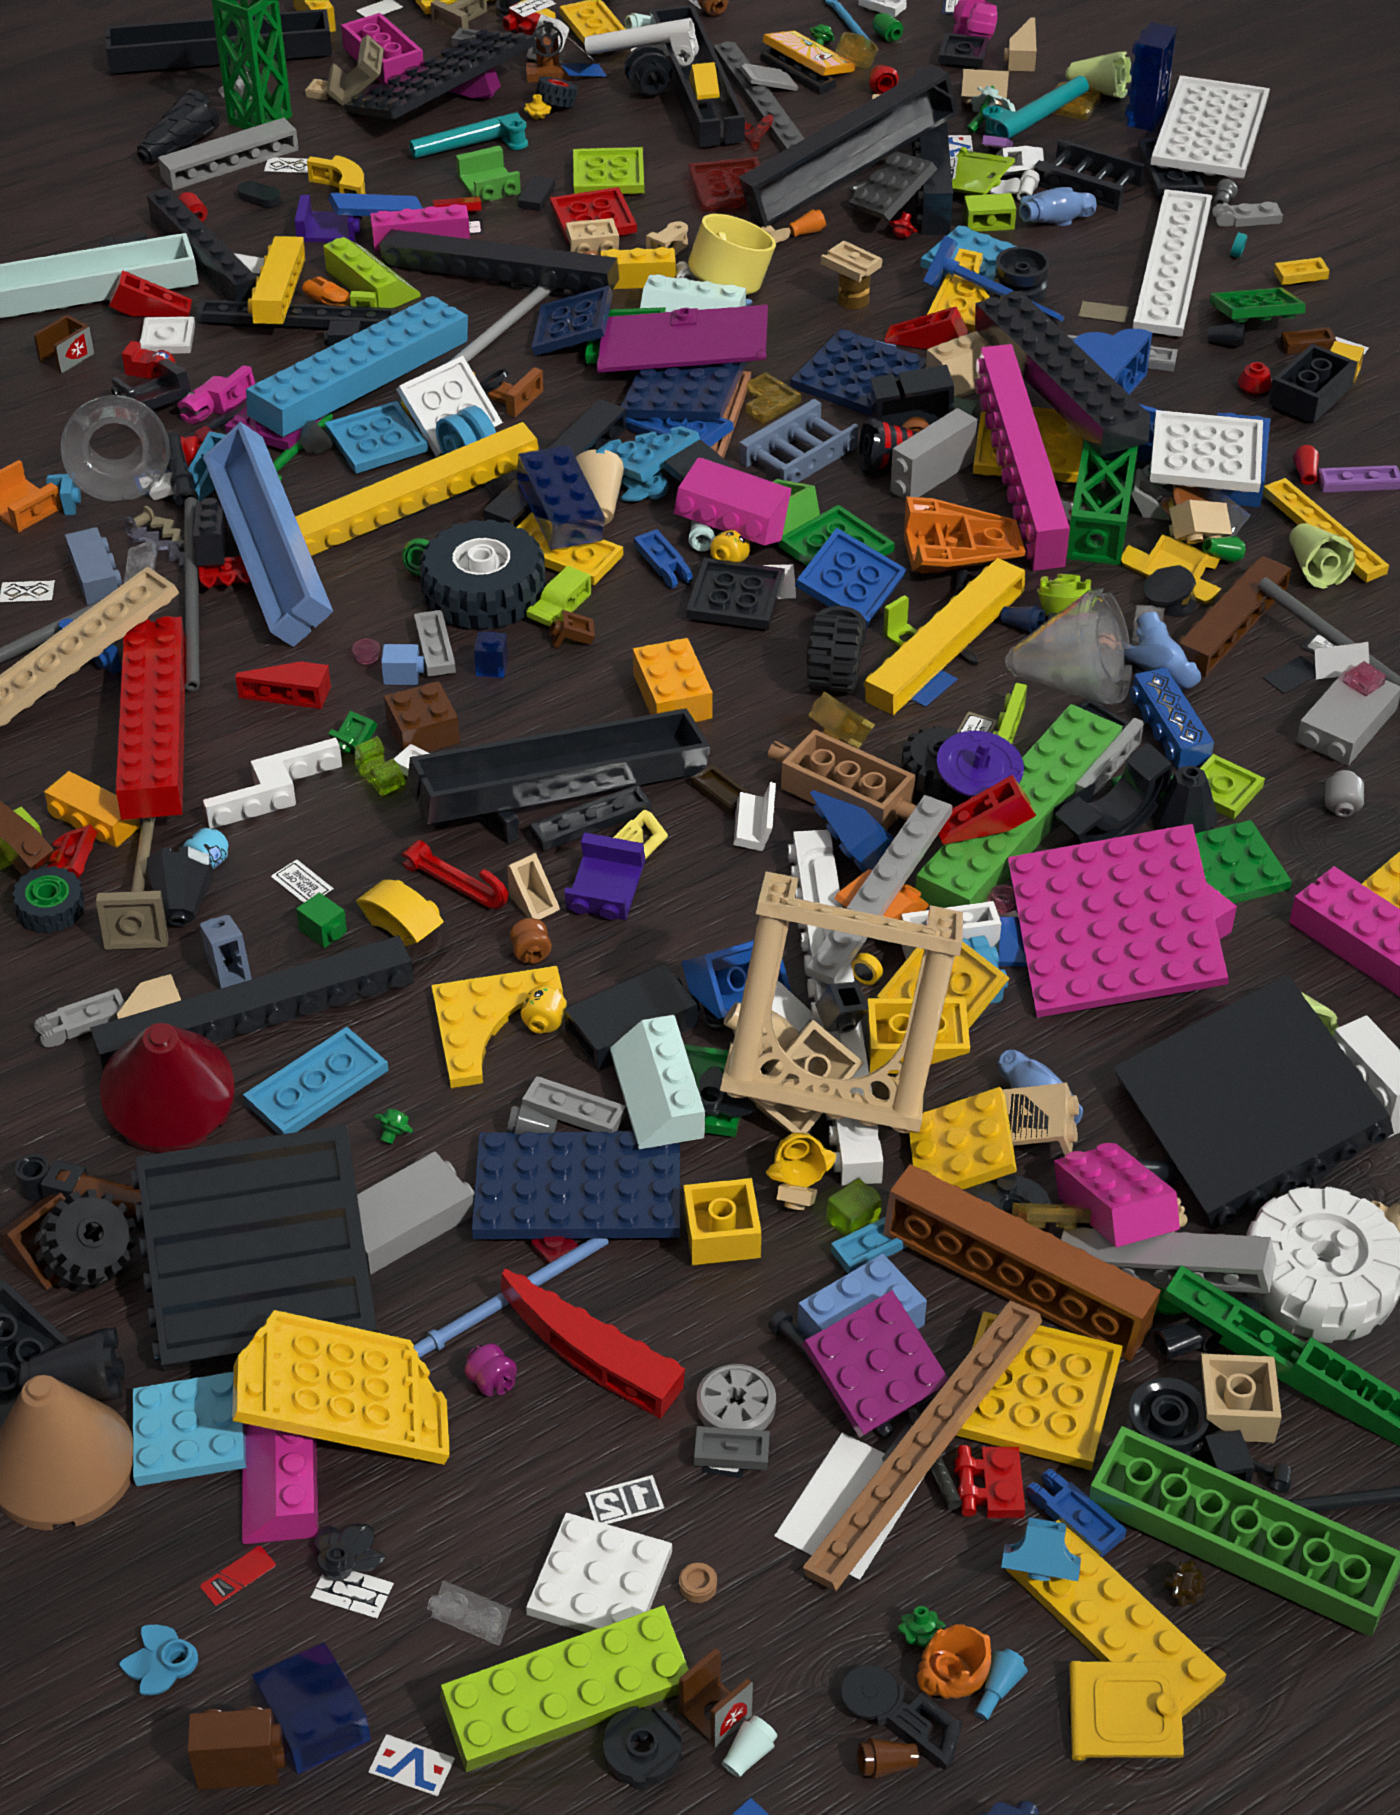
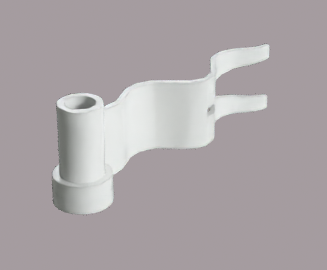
[988,170,1040,201]

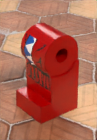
[121,341,175,379]

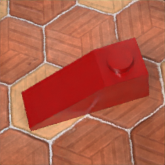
[109,270,192,317]
[884,306,968,349]
[235,661,331,709]
[938,775,1036,844]

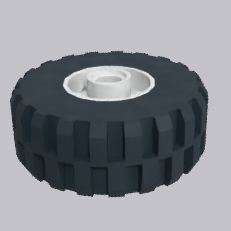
[420,520,546,631]

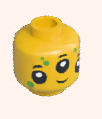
[710,530,750,563]
[521,985,567,1033]

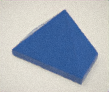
[998,916,1028,967]

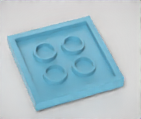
[133,1372,247,1486]

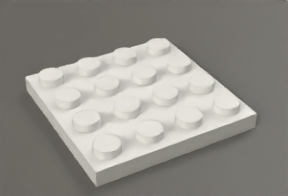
[1150,410,1263,493]

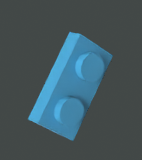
[831,1217,907,1274]

